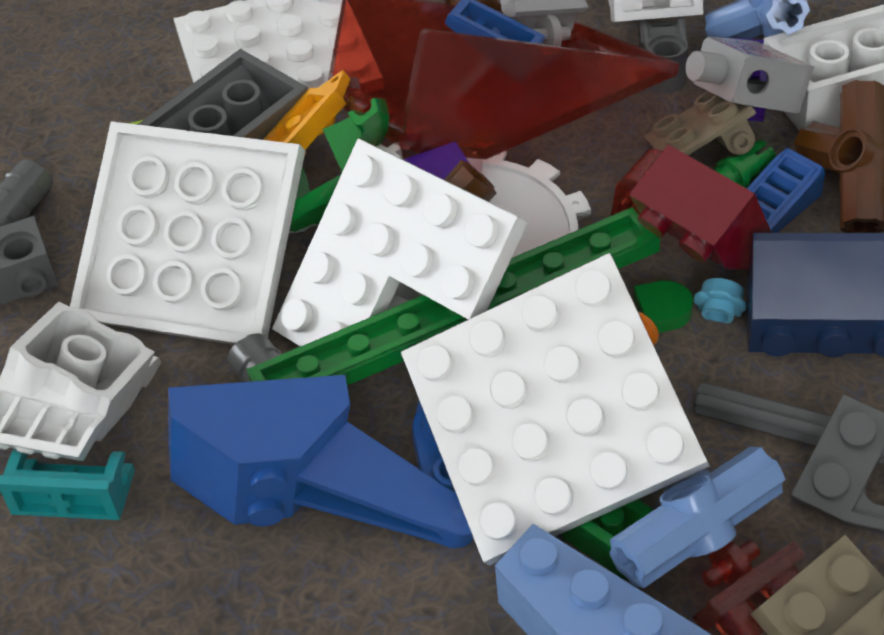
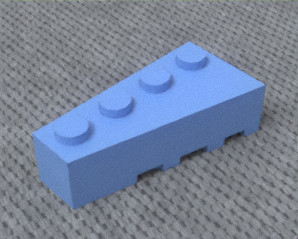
[495,524,712,635]

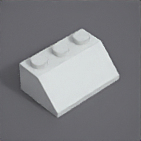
[764,5,884,130]

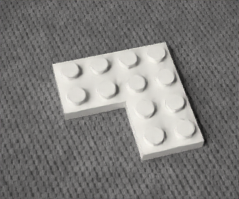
[272,139,529,346]

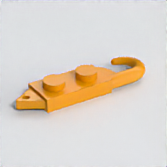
[263,70,350,157]

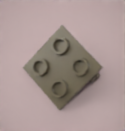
[643,91,756,155]

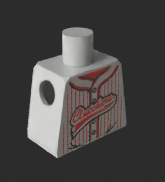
[686,36,814,114]

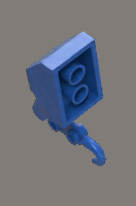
[168,375,474,548]

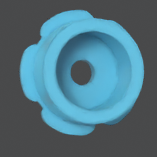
[694,278,747,323]

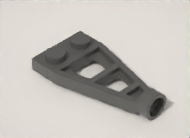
[791,394,884,534]

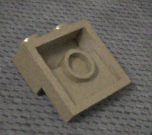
[750,535,884,635]

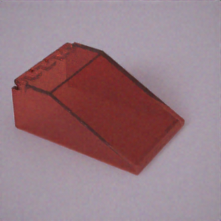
[328,0,680,160]

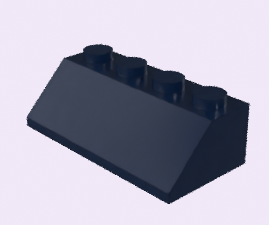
[746,233,884,357]

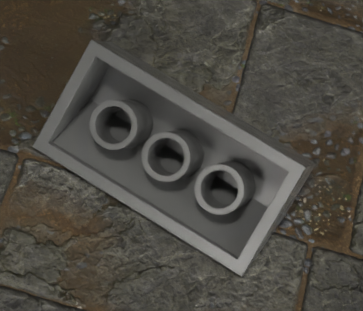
[104,49,308,150]

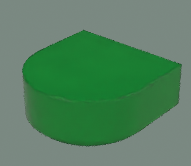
[633,281,693,333]

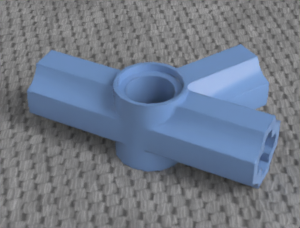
[705,0,810,39]
[609,447,786,588]

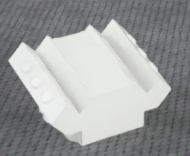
[0,302,161,461]

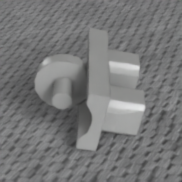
[500,0,588,54]

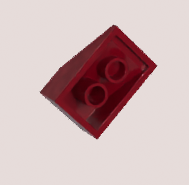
[629,144,772,270]

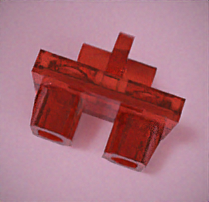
[692,540,806,635]

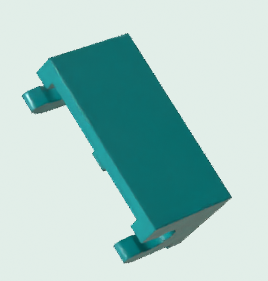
[0,449,135,520]

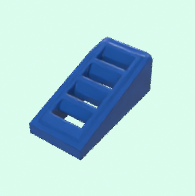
[445,0,546,84]
[747,148,825,233]

